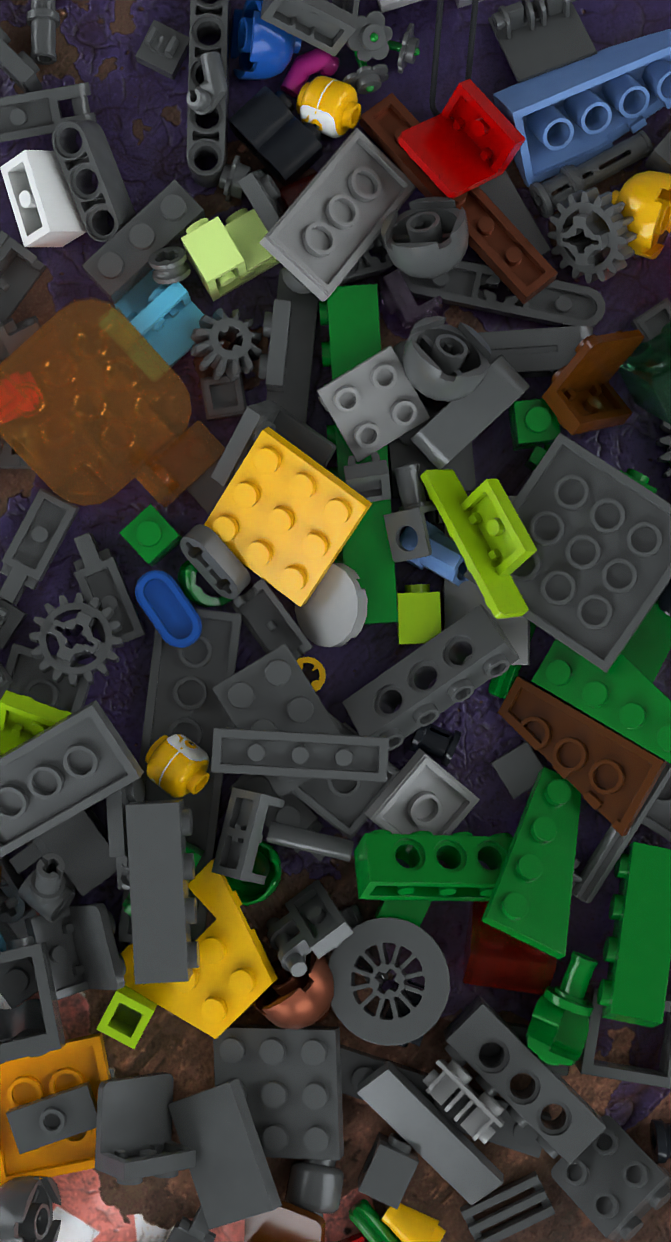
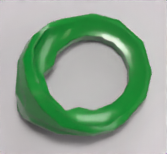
[178,560,233,607]

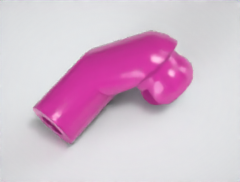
[280,48,339,98]

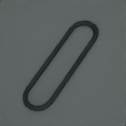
[429,0,479,116]

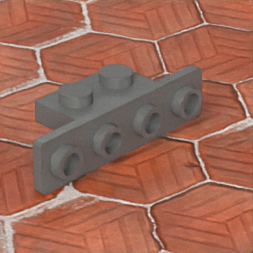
[259,268,319,424]

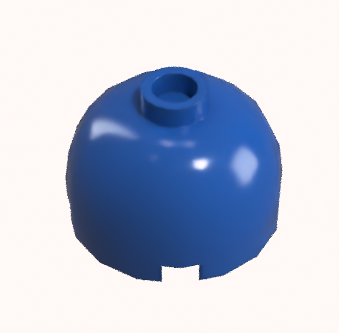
[230,0,302,80]

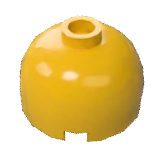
[611,171,671,259]

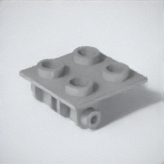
[316,345,430,462]
[422,1059,506,1145]

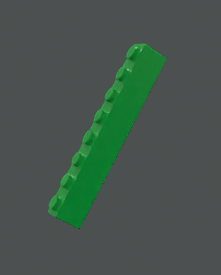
[319,284,398,625]

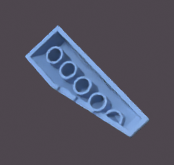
[493,29,671,187]

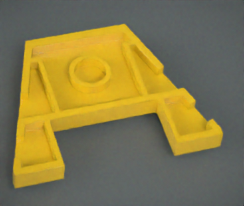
[120,858,278,1039]

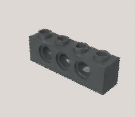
[342,604,520,751]
[443,995,607,1165]

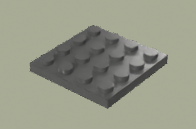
[463,433,671,673]

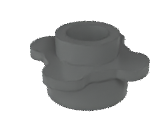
[219,155,252,202]

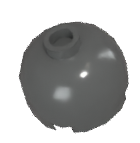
[381,196,469,279]
[402,316,491,402]
[0,1176,61,1242]

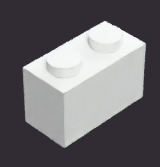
[0,150,87,247]

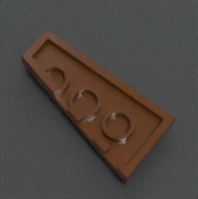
[498,676,667,837]

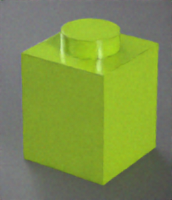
[397,584,441,645]
[96,985,157,1049]

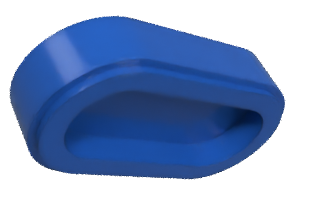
[135,570,203,648]

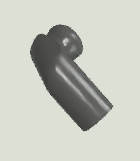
[186,51,228,115]

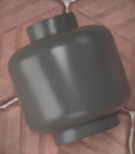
[285,1159,344,1218]

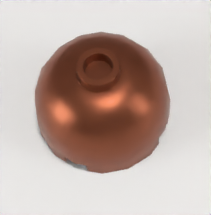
[253,951,334,1030]

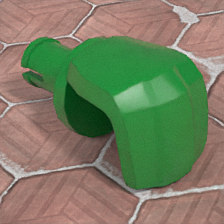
[526,951,598,1066]

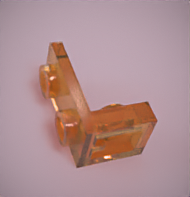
[130,421,225,508]

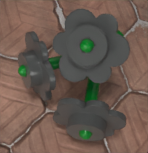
[343,11,420,94]

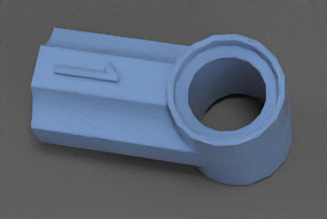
[399,520,469,586]

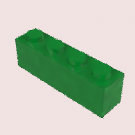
[597,842,671,1028]

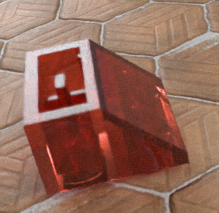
[463,901,557,995]

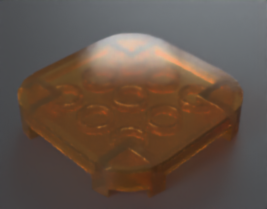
[0,297,192,506]

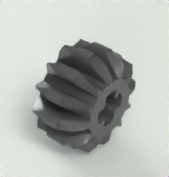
[191,308,262,382]

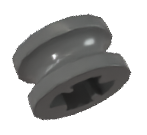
[148,246,191,284]

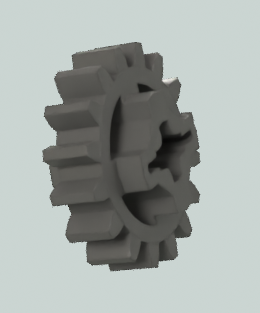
[548,187,637,283]
[29,593,124,687]

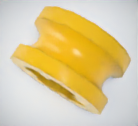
[296,657,326,692]

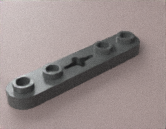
[399,260,605,328]

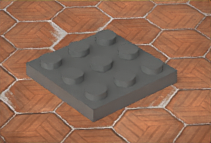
[213,1024,344,1161]

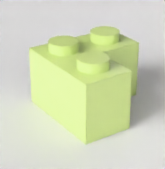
[181,208,280,302]

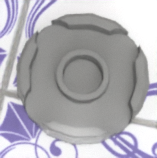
[295,563,368,647]

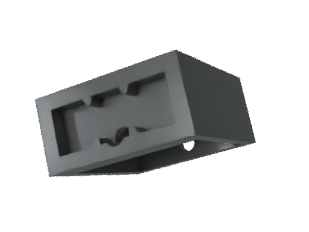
[260,0,360,57]
[0,936,66,1063]
[575,981,671,1089]

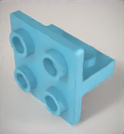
[98,269,204,382]

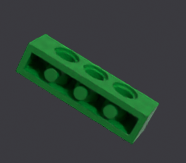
[354,830,513,901]

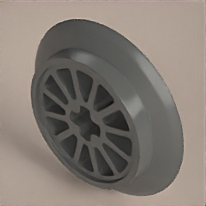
[328,917,450,1046]

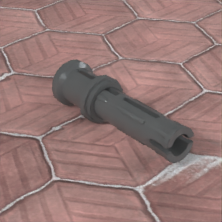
[529,130,653,218]

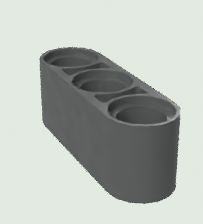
[52,120,136,242]
[410,354,530,470]

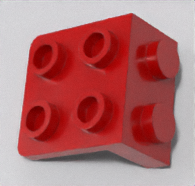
[397,78,526,198]

